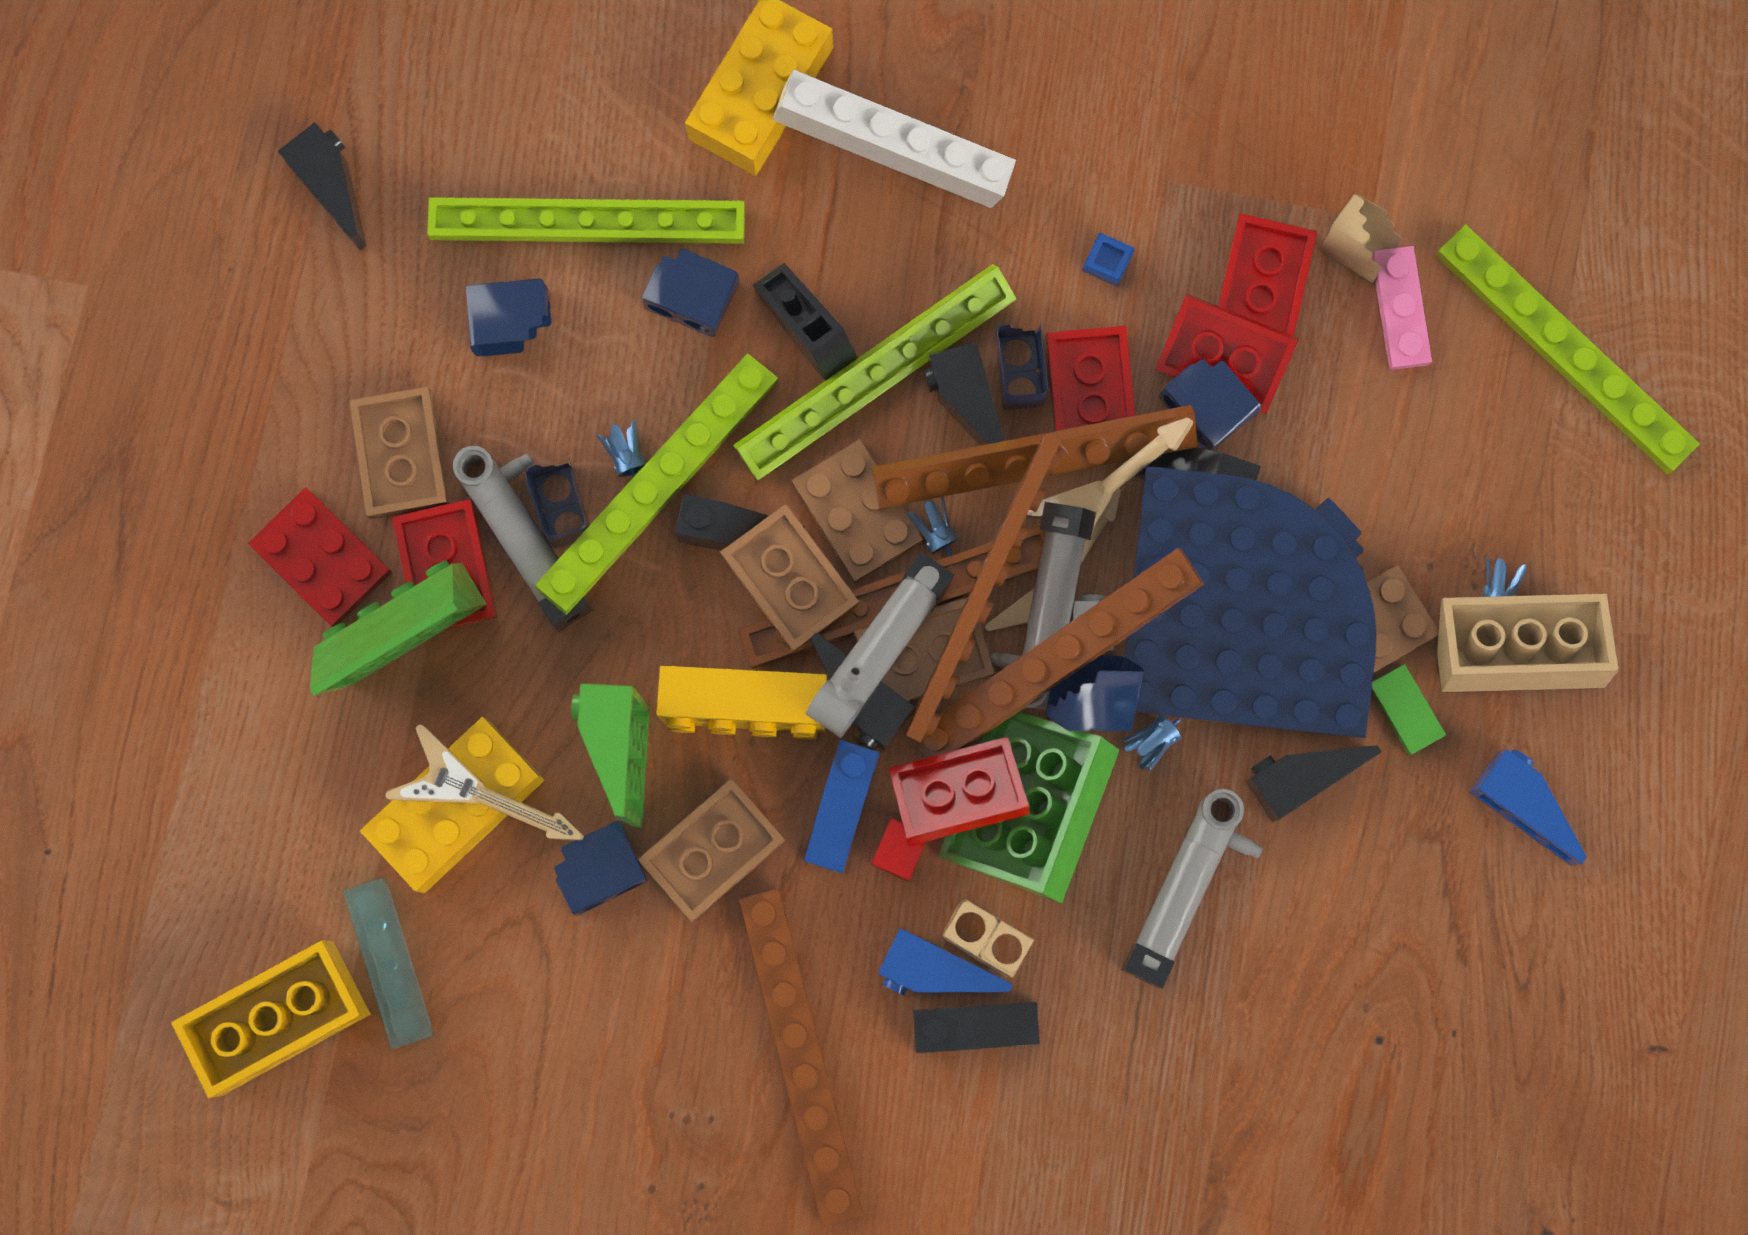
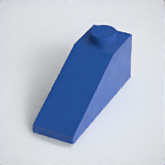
[804,740,880,874]
[1469,749,1587,866]
[878,928,1013,996]

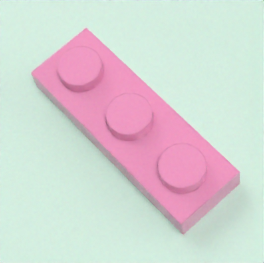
[1372,246,1432,370]

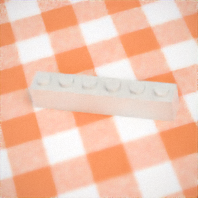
[772,70,1016,208]

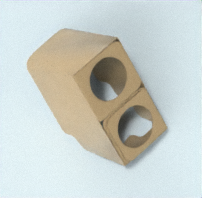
[1320,194,1402,283]
[943,899,1034,978]

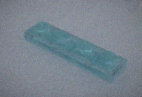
[343,878,434,1050]

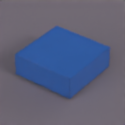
[1082,232,1135,287]

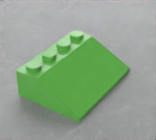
[310,560,487,696]
[571,684,650,828]
[938,712,1119,904]

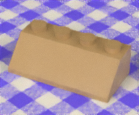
[1437,594,1619,692]

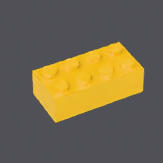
[685,0,834,176]
[657,666,828,740]
[360,716,545,893]
[171,940,371,1098]

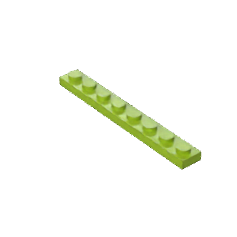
[427,197,745,244]
[1435,224,1700,475]
[733,264,1017,481]
[535,353,778,615]

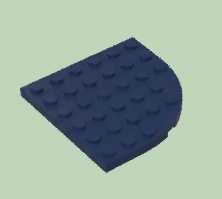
[1123,466,1377,738]

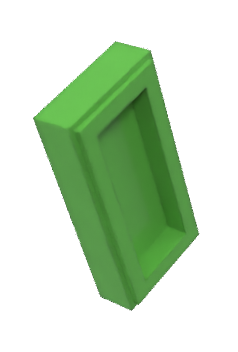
[1371,664,1446,756]

